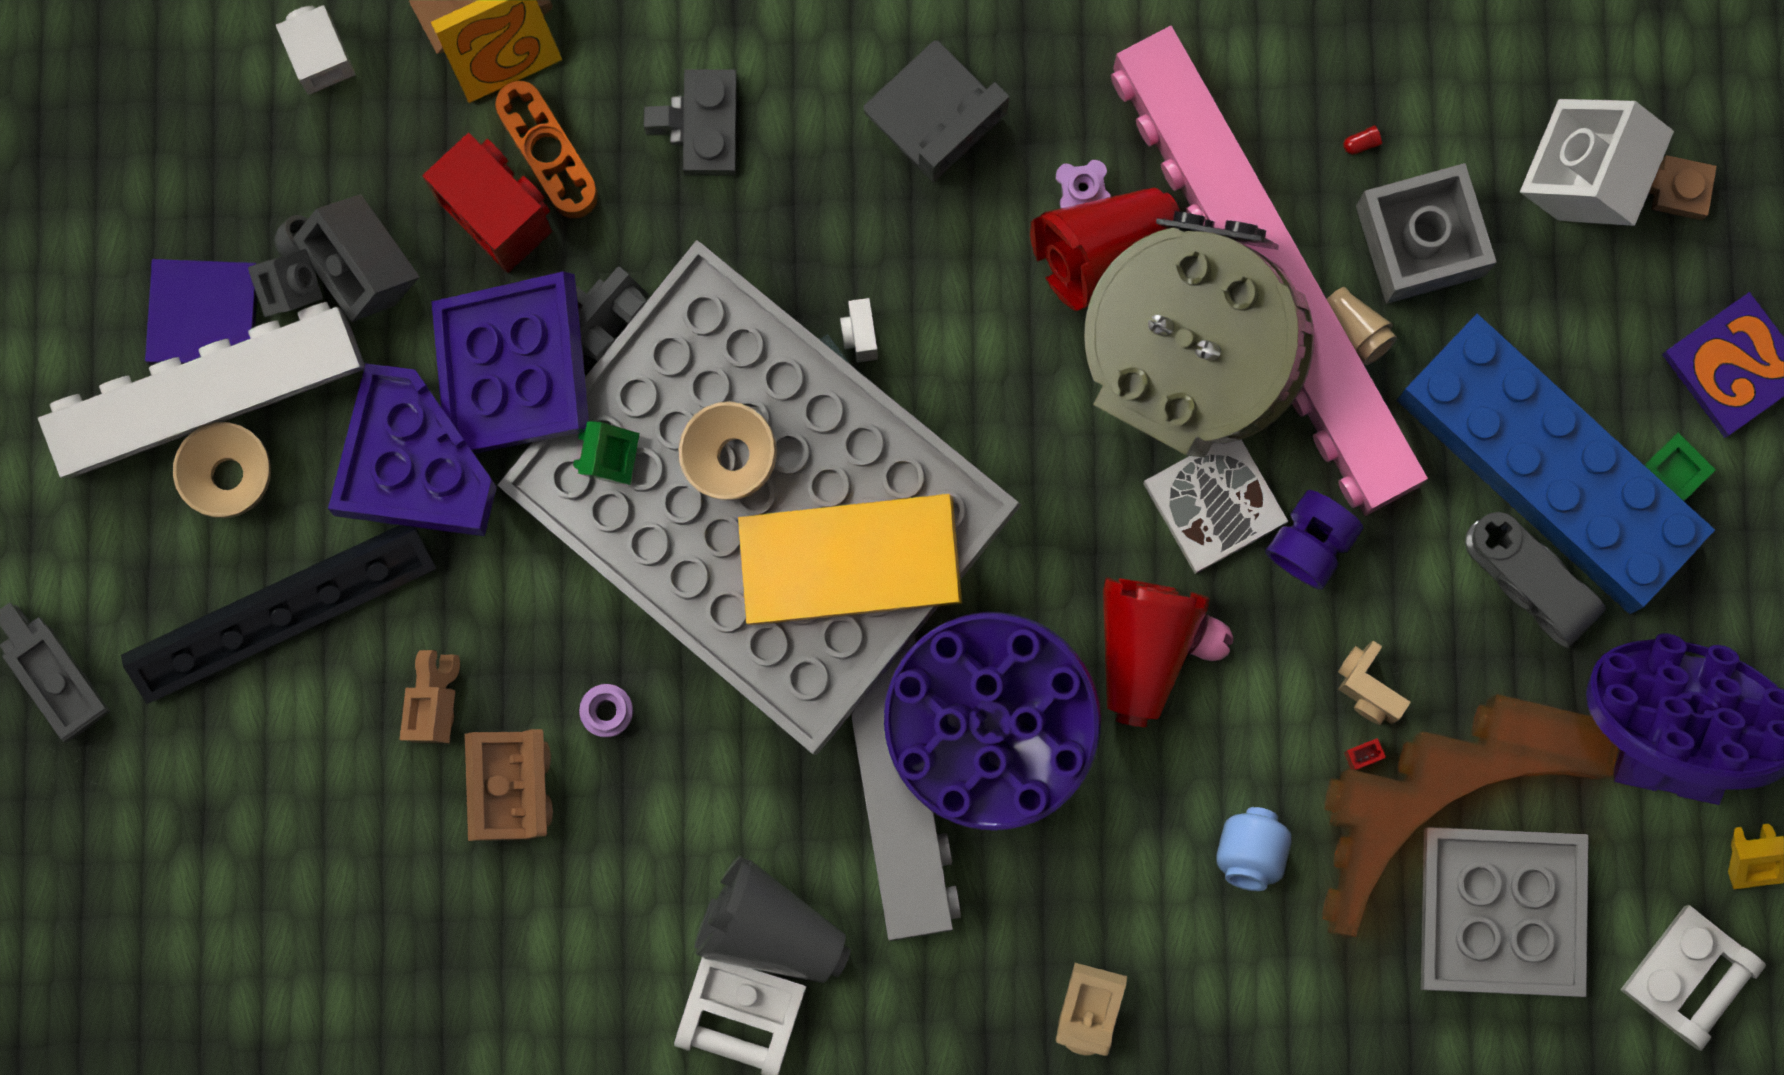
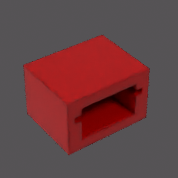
[1344,738,1386,772]

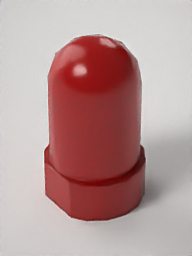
[1343,125,1382,155]

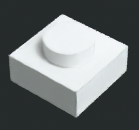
[840,298,878,362]

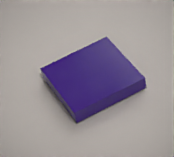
[145,259,257,365]

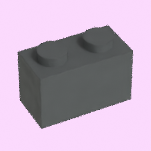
[292,194,420,322]

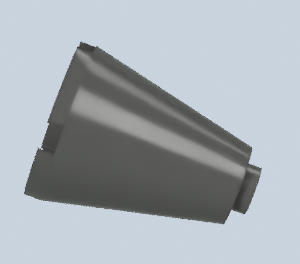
[694,856,850,983]

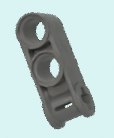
[1465,512,1606,649]

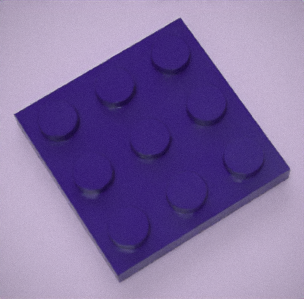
[431,271,589,454]

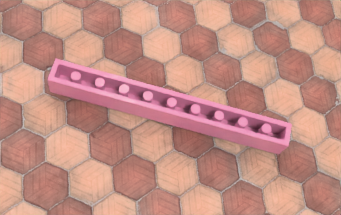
[1111,25,1428,516]

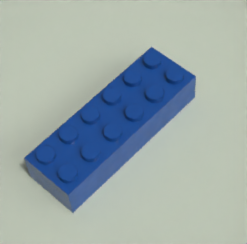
[1396,314,1715,614]

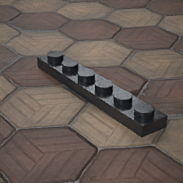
[121,525,436,704]

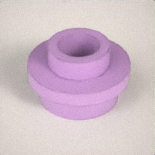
[579,684,633,738]

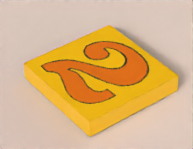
[431,0,562,103]

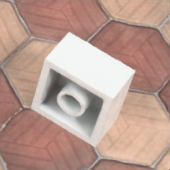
[1520,99,1674,226]

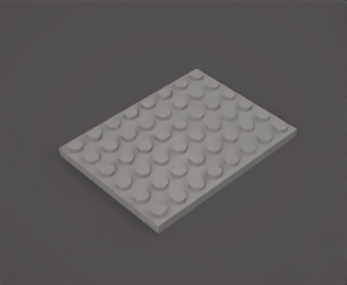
[497,240,1021,755]

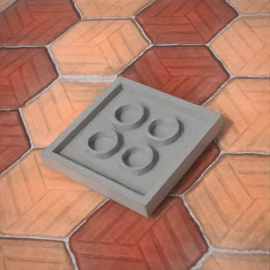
[1421,827,1588,997]

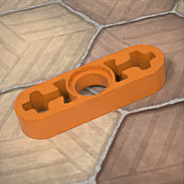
[496,81,598,218]

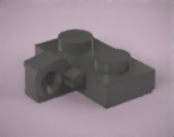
[644,69,737,175]

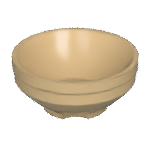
[678,402,777,500]
[173,422,271,518]

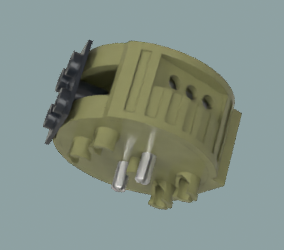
[1084,211,1314,457]

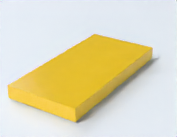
[738,494,962,625]

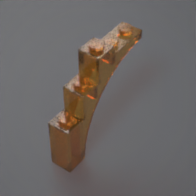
[1322,694,1618,938]

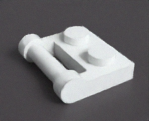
[1620,905,1766,1051]
[674,957,807,1075]

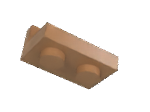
[465,729,553,841]

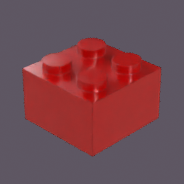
[422,132,553,274]

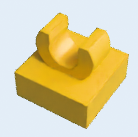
[1728,823,1784,889]

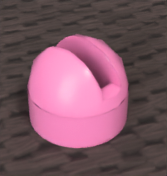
[1189,615,1233,661]

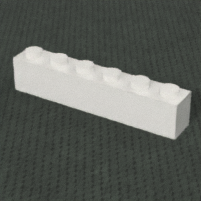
[38,302,365,478]

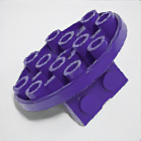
[884,612,1101,830]
[1586,633,1784,805]

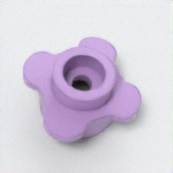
[1056,160,1111,208]

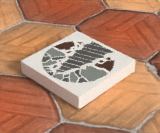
[1143,440,1288,574]

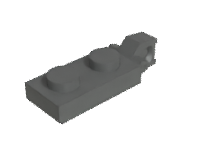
[0,602,111,743]

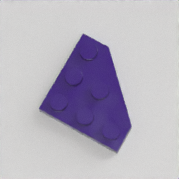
[328,363,497,536]

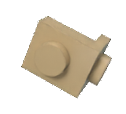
[1338,641,1411,725]
[1056,963,1127,1056]

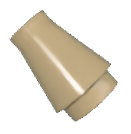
[1327,287,1397,365]

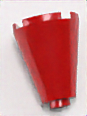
[1030,187,1180,311]
[1103,577,1210,727]

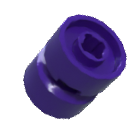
[1265,490,1364,590]

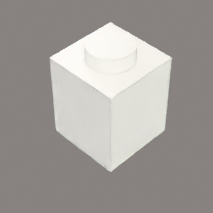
[276,5,356,95]

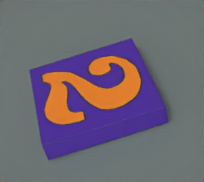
[1662,292,1784,438]

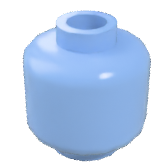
[1216,807,1291,891]

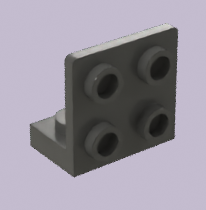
[864,40,1009,183]

